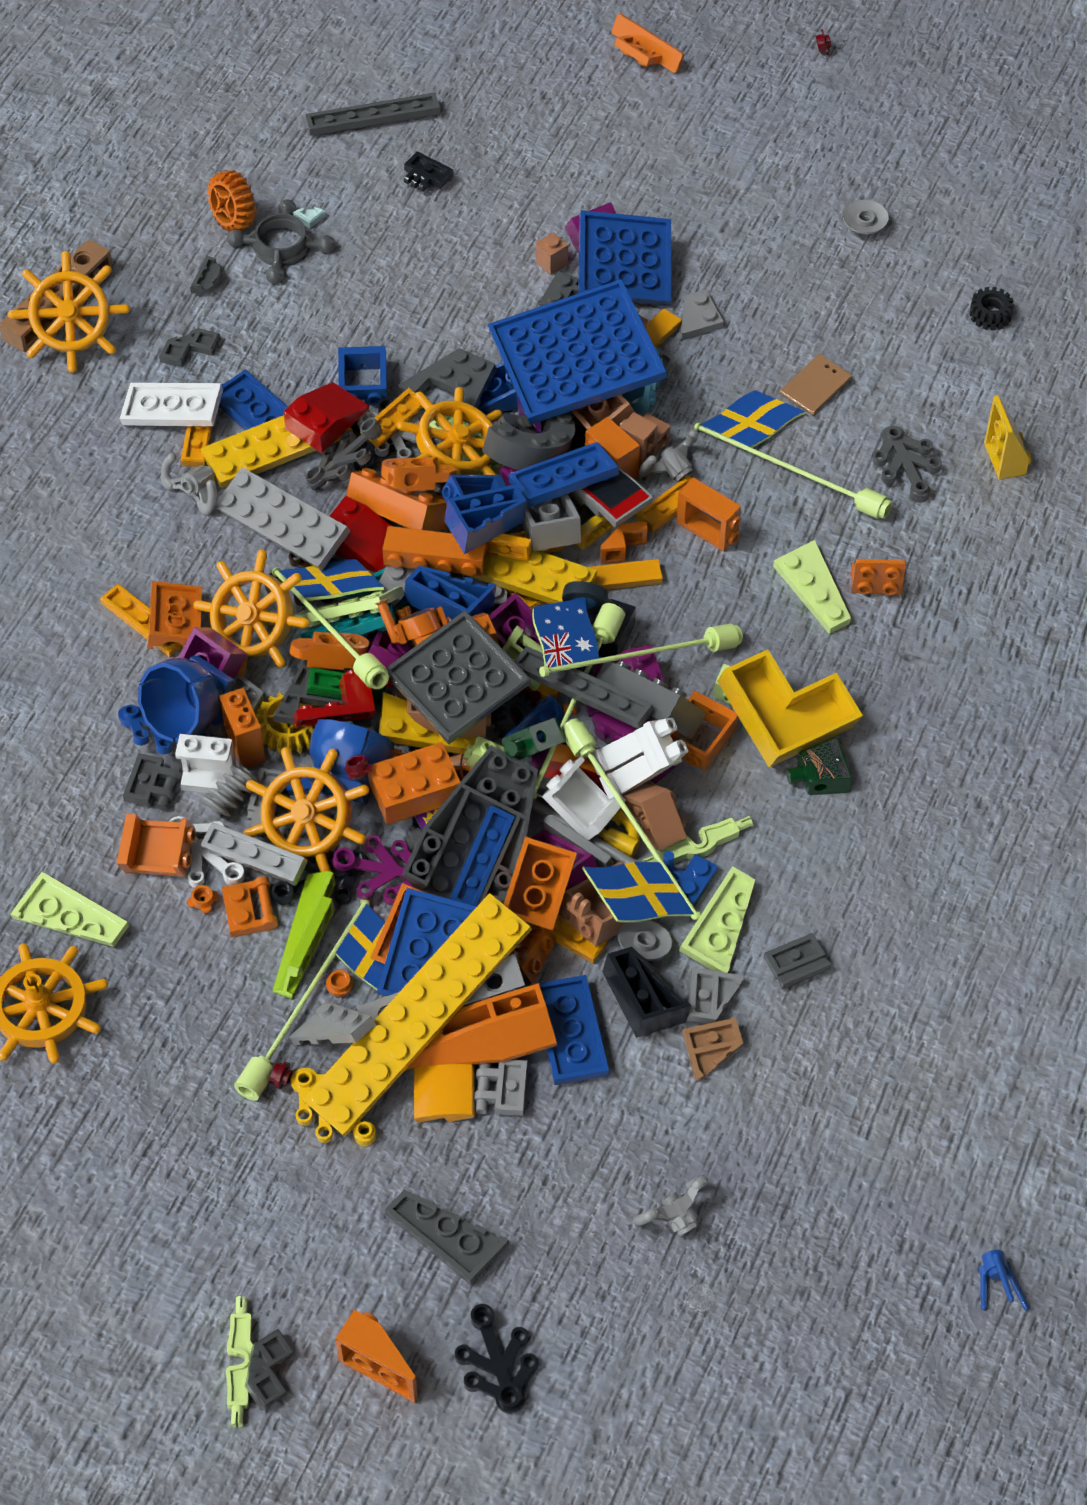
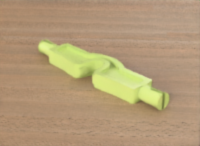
[642,816,753,864]
[226,1296,253,1427]

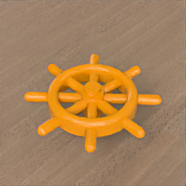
[8,251,131,373]
[397,387,502,475]
[193,549,310,676]
[243,747,369,872]
[0,943,109,1064]

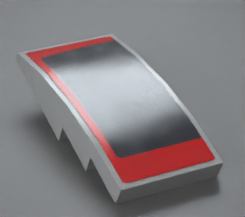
[568,467,653,528]

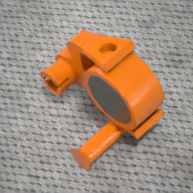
[375,599,448,644]

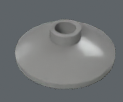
[843,199,889,234]
[618,920,672,961]

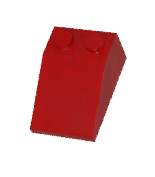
[283,382,369,453]
[329,496,391,573]

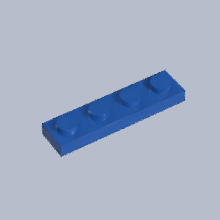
[449,805,515,906]

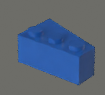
[444,484,527,554]
[404,566,496,619]

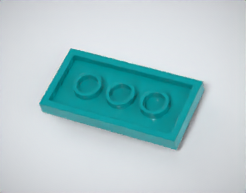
[296,602,396,639]

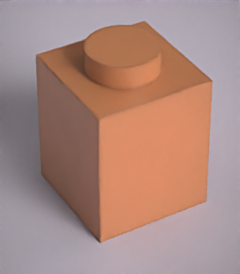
[536,232,568,275]

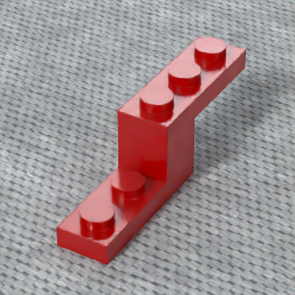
[293,670,394,728]

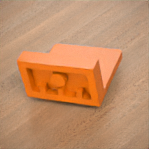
[851,559,906,595]

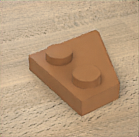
[682,1018,743,1083]

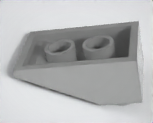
[522,493,581,552]

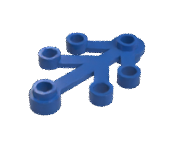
[118,705,208,755]

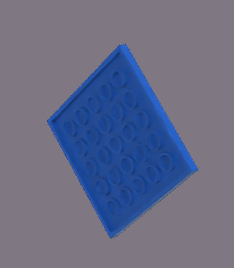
[488,279,667,425]

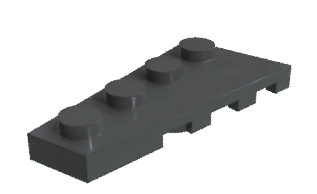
[385,1190,509,1285]

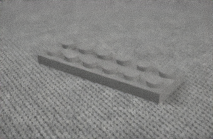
[215,467,351,571]

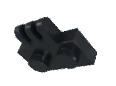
[404,151,454,192]

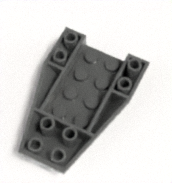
[402,745,538,906]

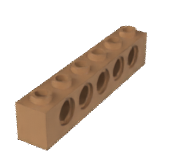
[0,239,113,352]

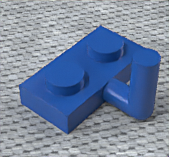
[663,851,718,907]

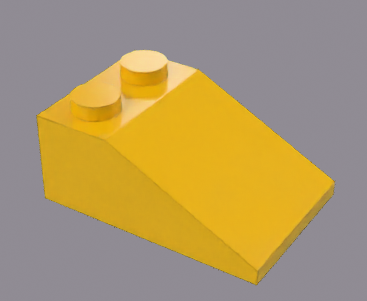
[984,395,1031,480]

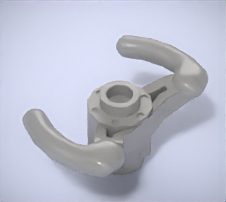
[638,430,698,482]
[161,453,217,515]
[633,1175,708,1236]

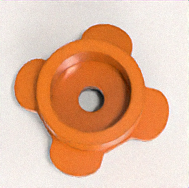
[187,885,219,913]

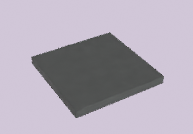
[387,610,531,744]

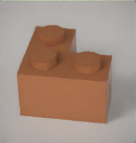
[619,412,670,468]
[622,782,687,851]

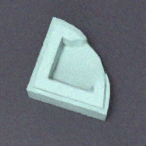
[293,207,326,229]

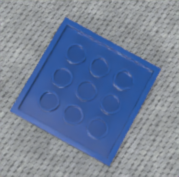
[578,210,671,306]
[376,888,496,997]

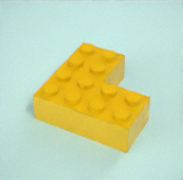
[717,649,863,768]

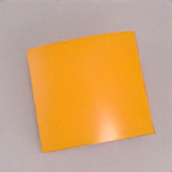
[414,1064,475,1123]

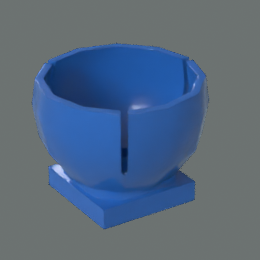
[138,655,234,742]
[308,720,394,805]

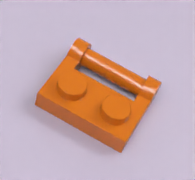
[222,876,278,937]

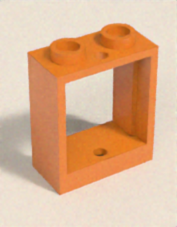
[676,477,742,552]
[219,687,266,769]
[670,691,739,771]

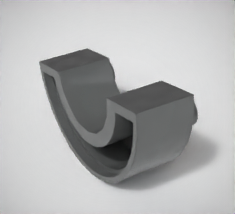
[482,412,575,470]

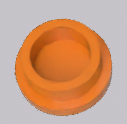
[326,970,354,997]

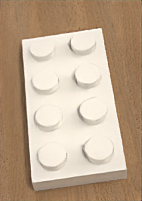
[120,383,223,426]

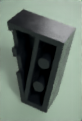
[602,947,692,1038]

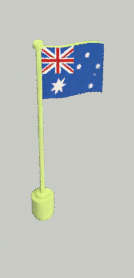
[532,598,743,677]

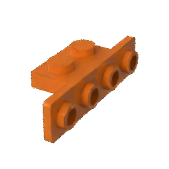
[611,14,684,73]

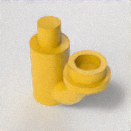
[596,808,640,857]

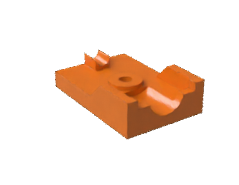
[147,581,202,649]

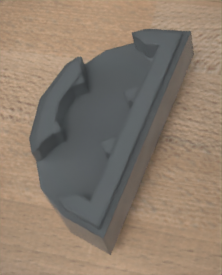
[190,255,222,294]

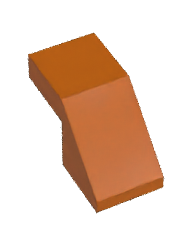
[600,521,648,565]

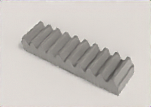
[200,822,308,886]

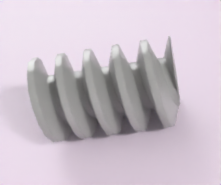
[201,762,259,818]

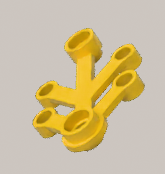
[291,1068,377,1147]

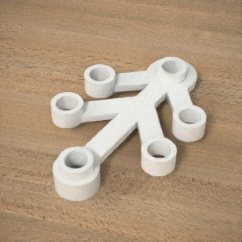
[169,816,245,888]

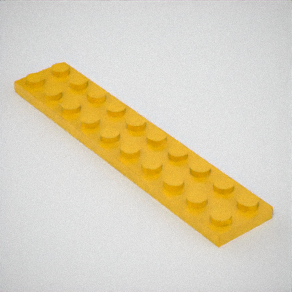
[302,893,532,1137]

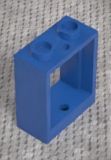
[338,346,387,406]
[441,475,506,502]

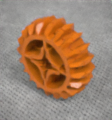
[206,170,257,232]

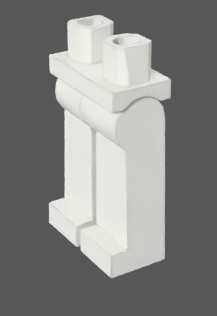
[593,718,688,800]

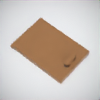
[779,354,852,415]

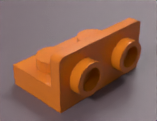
[510,928,555,983]

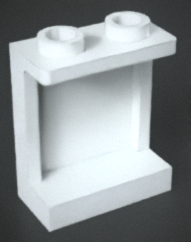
[175,734,236,793]
[542,756,626,840]

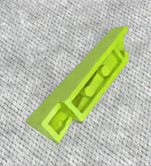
[273,871,336,999]

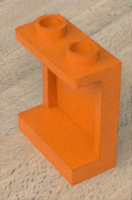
[116,814,196,877]

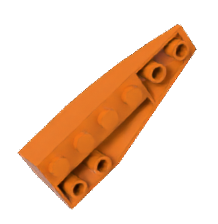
[406,983,557,1070]

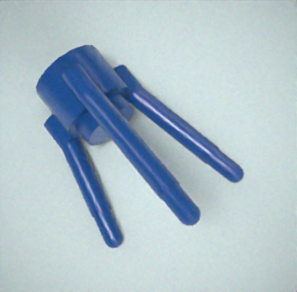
[978,1250,1030,1311]

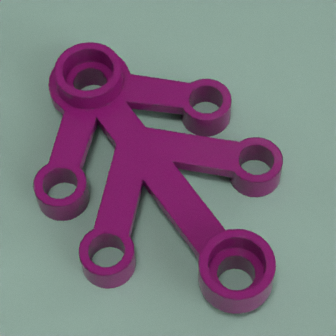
[332,835,415,905]

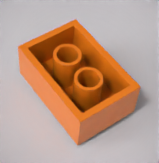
[368,742,460,825]

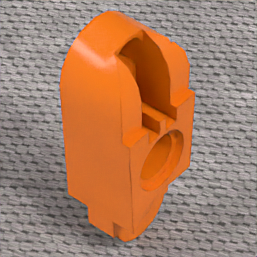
[382,457,456,491]
[290,632,369,670]

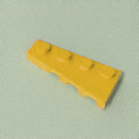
[379,692,484,754]

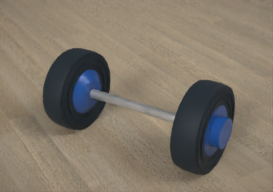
[562,581,608,677]

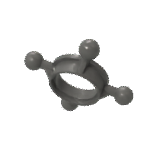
[227,199,336,284]

